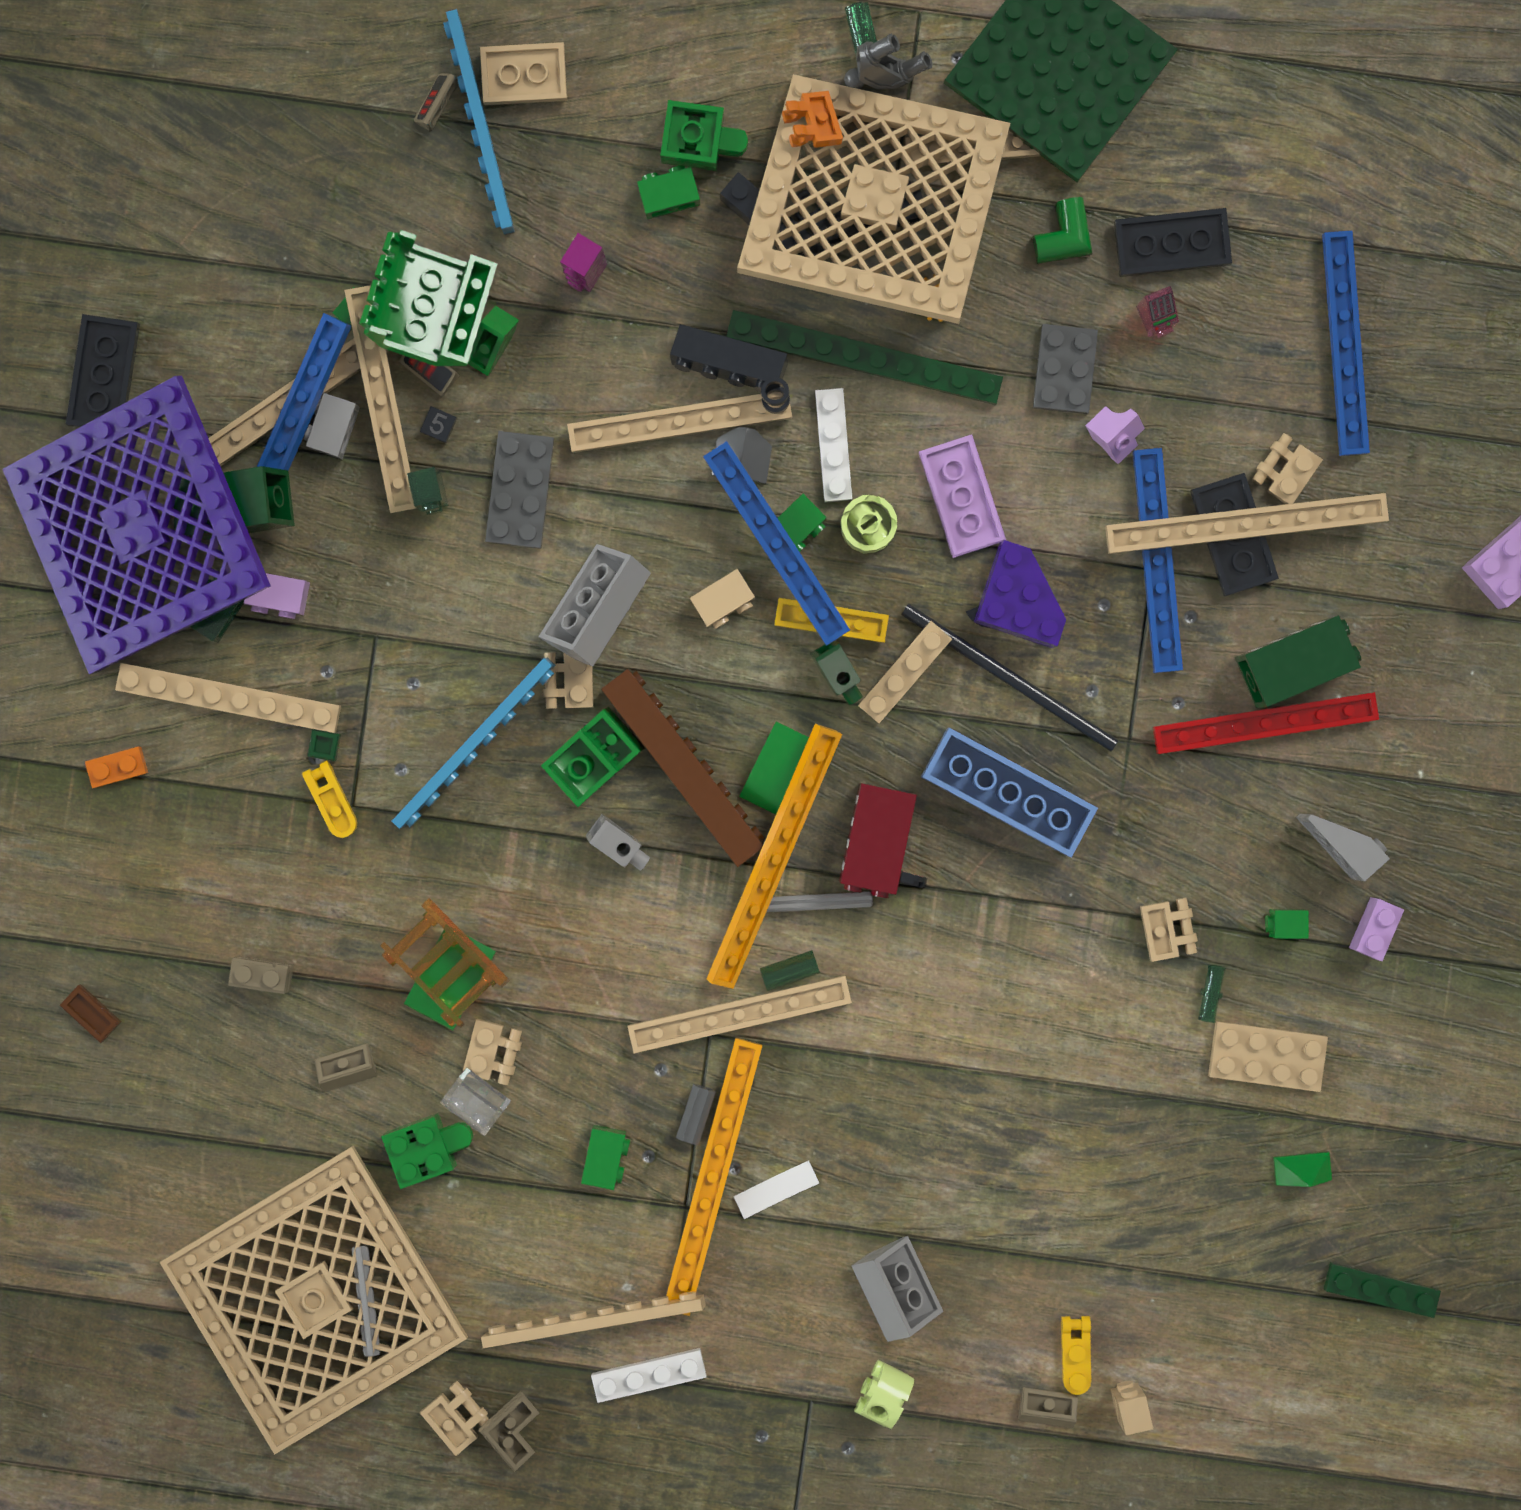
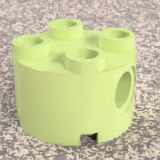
[840,495,897,554]
[854,1360,914,1429]

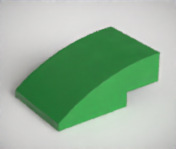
[541,707,645,807]
[739,721,809,814]
[404,925,496,1031]

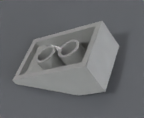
[1296,814,1390,881]

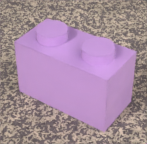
[244,574,310,619]
[1349,897,1404,961]

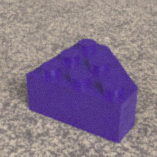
[974,540,1066,649]

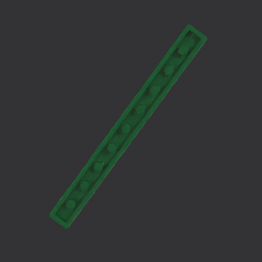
[726,310,1003,405]

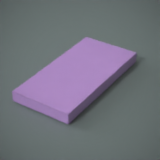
[918,435,1006,558]

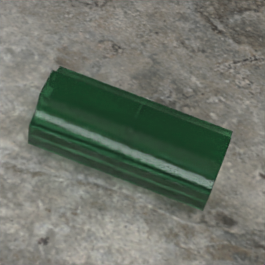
[845,2,877,62]
[760,950,820,991]

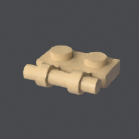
[1252,433,1323,504]
[543,653,594,709]
[1140,898,1198,962]
[462,1019,522,1085]
[420,1381,489,1456]

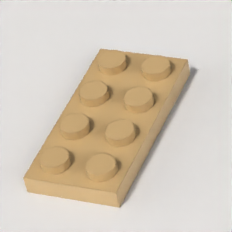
[1208,1021,1328,1092]

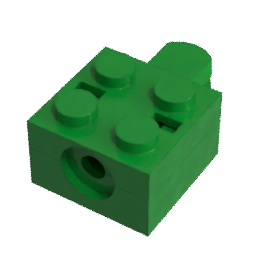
[660,100,748,171]
[381,1113,473,1189]

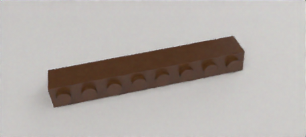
[601,669,765,867]

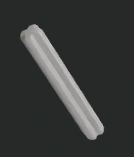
[766,892,873,913]
[352,1245,380,1357]

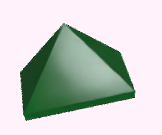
[1273,1152,1332,1187]

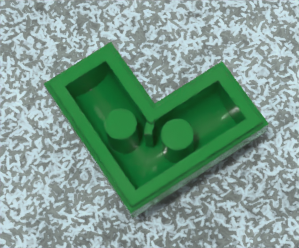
[1032,197,1093,264]

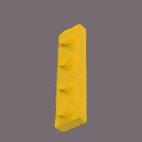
[774,598,889,643]

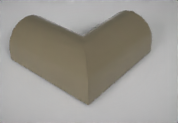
[478,1391,539,1472]

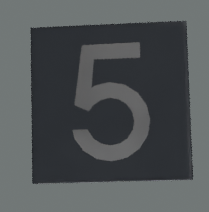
[420,406,457,444]

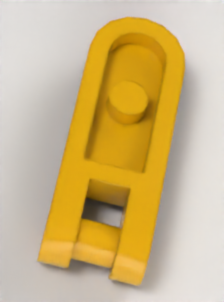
[302,760,357,838]
[1061,1316,1091,1395]

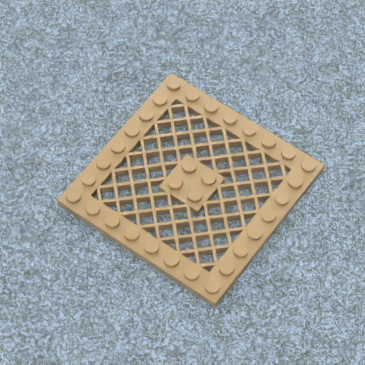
[737,74,1010,324]
[160,1146,468,1455]

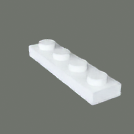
[815,388,852,503]
[591,1348,707,1403]

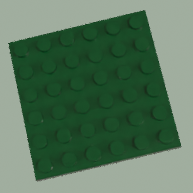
[944,0,1178,183]

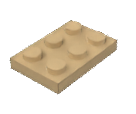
[480,42,568,105]

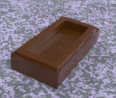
[60,984,122,1043]

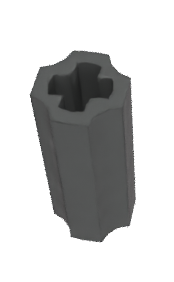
[676,1083,716,1145]

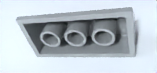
[539,544,651,667]

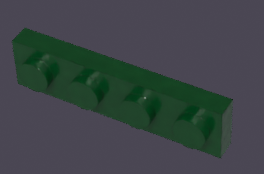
[1324,1262,1441,1318]

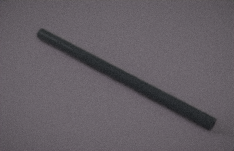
[901,603,1118,752]

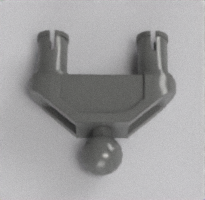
[844,33,933,89]

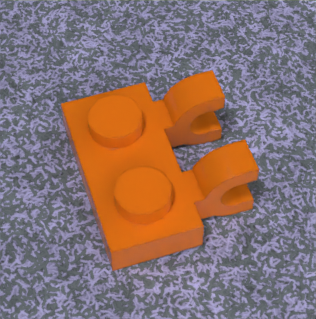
[782,91,843,148]

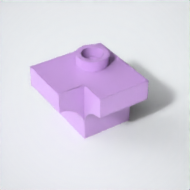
[1085,406,1145,464]

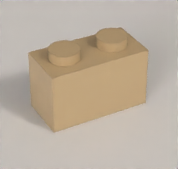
[690,569,755,629]
[1111,1381,1153,1435]

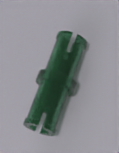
[1198,964,1226,1023]

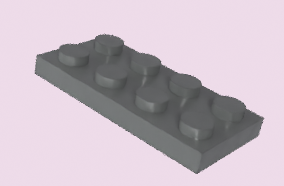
[485,431,554,549]

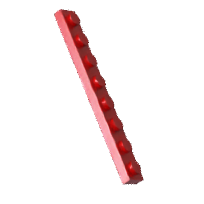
[1153,692,1379,754]

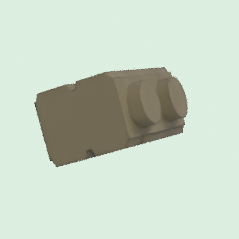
[228,956,294,994]

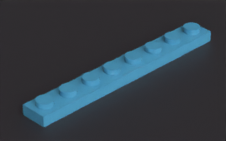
[443,9,515,235]
[392,657,556,829]

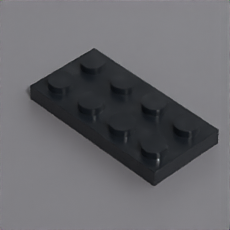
[1114,208,1232,277]
[66,314,140,427]
[1190,473,1279,596]

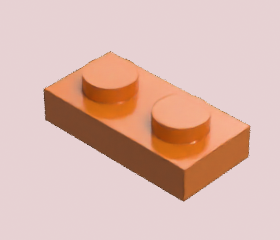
[85,746,148,788]

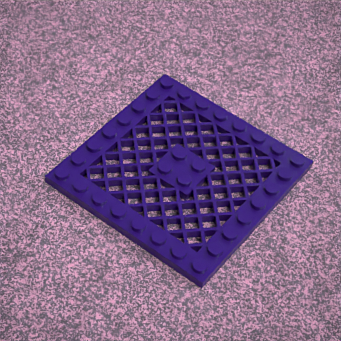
[2,376,271,674]

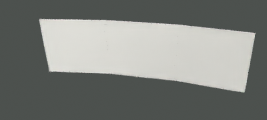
[734,1161,819,1219]

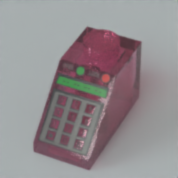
[1136,286,1179,338]

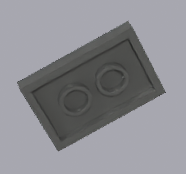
[1033,324,1098,414]

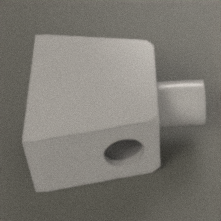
[586,814,650,871]

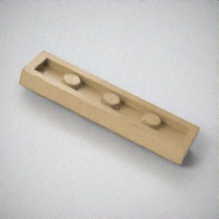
[858,621,952,723]

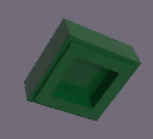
[307,729,341,761]

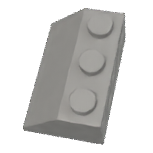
[852,1236,943,1342]

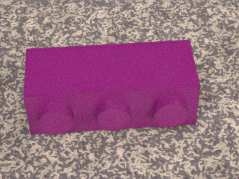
[560,233,607,292]

